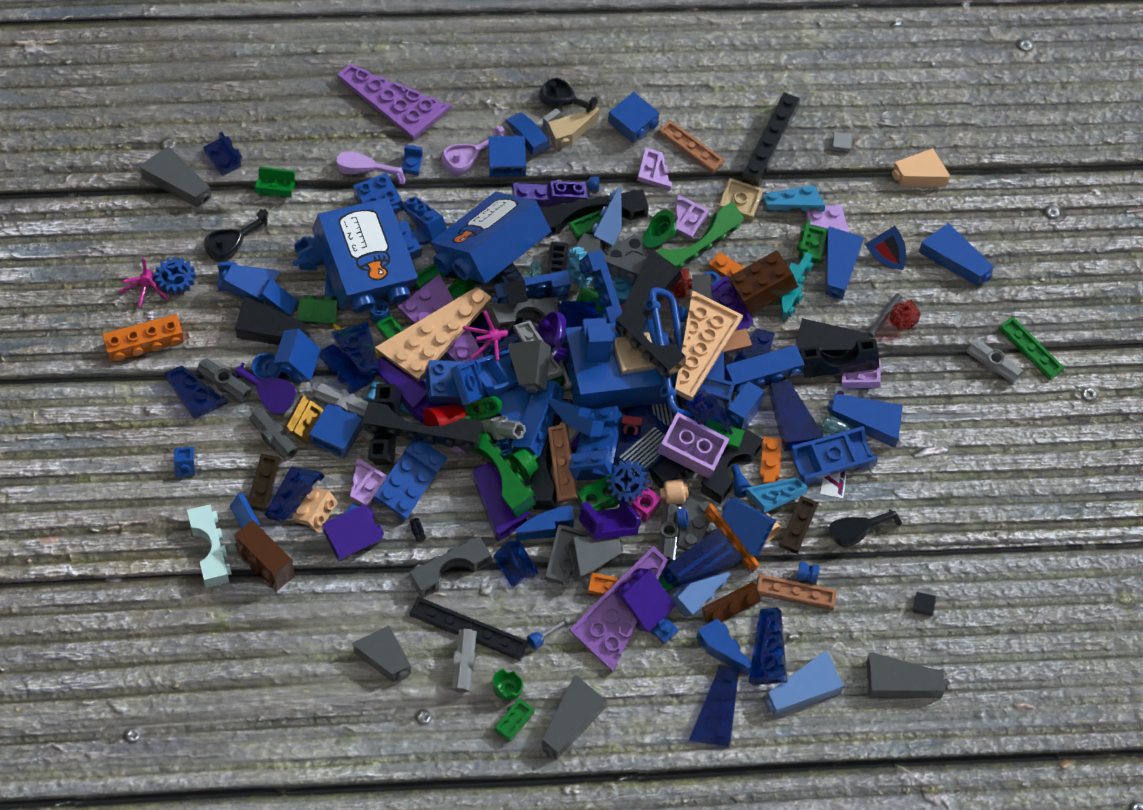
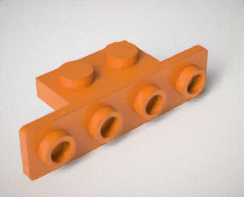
[705,503,760,572]

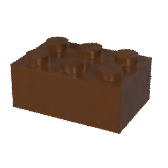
[728,250,798,314]
[234,520,295,591]

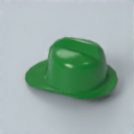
[643,209,677,248]
[505,449,538,480]

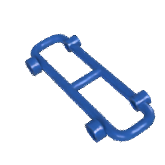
[645,287,704,418]

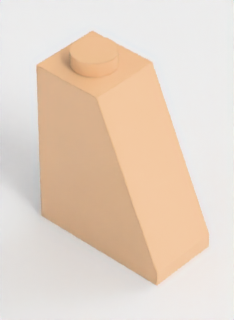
[892,148,950,187]

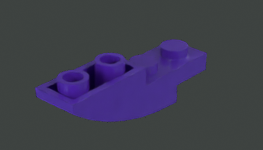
[512,181,588,207]

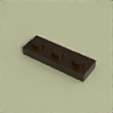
[248,454,281,512]
[779,496,819,554]

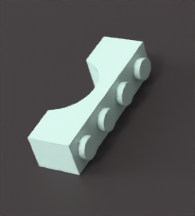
[187,505,232,588]

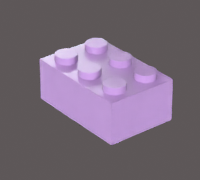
[657,412,729,479]

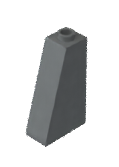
[139,146,211,207]
[866,653,948,698]
[542,675,607,759]

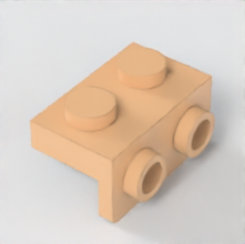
[292,487,338,532]

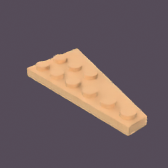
[375,287,492,382]
[675,291,743,401]

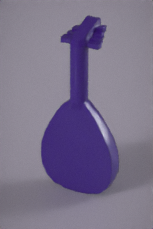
[537,311,569,363]
[234,362,297,414]

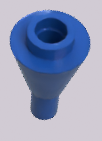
[731,464,752,498]

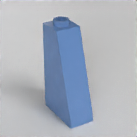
[765,651,844,718]

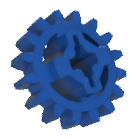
[154,257,196,296]
[607,459,650,503]

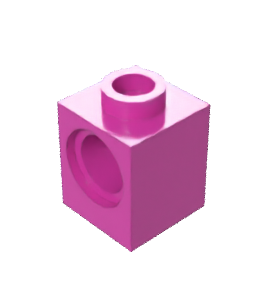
[631,487,662,522]

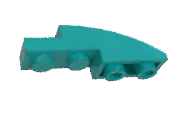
[780,252,814,323]

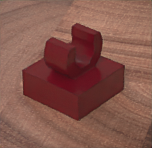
[622,415,642,435]

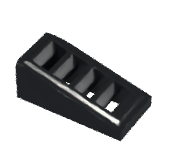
[547,241,569,274]

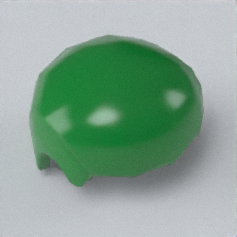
[492,668,524,700]

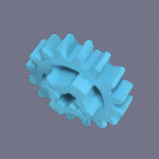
[566,247,592,288]

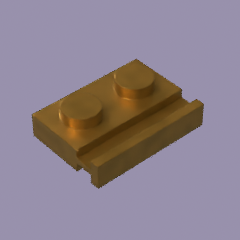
[284,395,324,444]

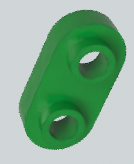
[466,396,502,420]

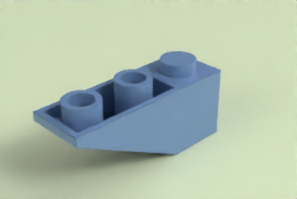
[591,187,622,248]
[670,572,731,616]

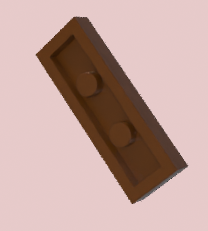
[701,582,761,624]

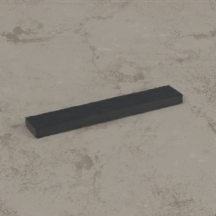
[410,597,528,661]

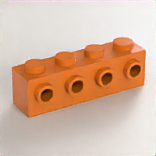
[102,314,185,362]

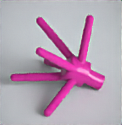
[118,258,169,308]
[462,310,508,361]

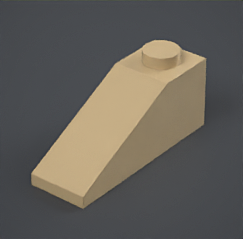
[548,107,599,149]

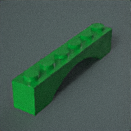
[657,201,745,268]
[465,415,536,517]

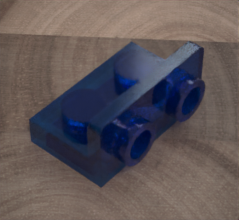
[203,132,242,176]

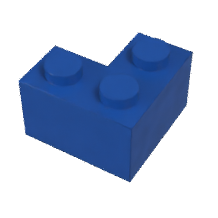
[581,318,615,362]

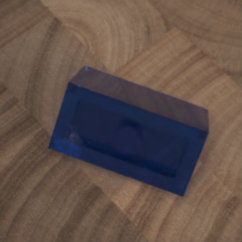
[493,541,539,587]

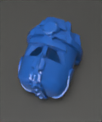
[292,236,324,271]

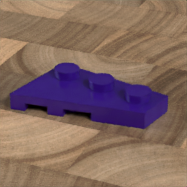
[713,275,753,331]

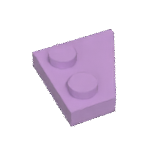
[637,147,672,190]
[676,195,710,240]
[805,204,849,232]
[842,360,881,389]
[350,458,387,507]

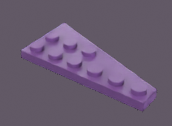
[337,64,451,140]
[398,274,484,362]
[569,546,668,673]

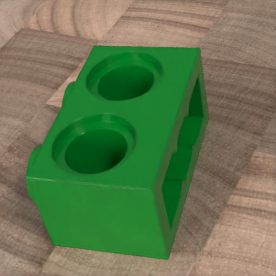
[576,475,621,511]

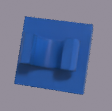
[650,616,679,645]

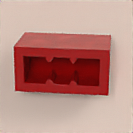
[423,404,467,426]

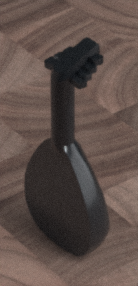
[539,78,598,113]
[204,208,268,262]
[829,509,902,547]

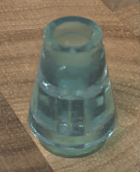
[821,415,851,434]

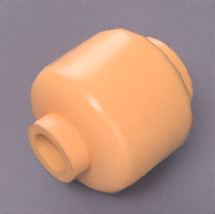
[660,479,689,505]

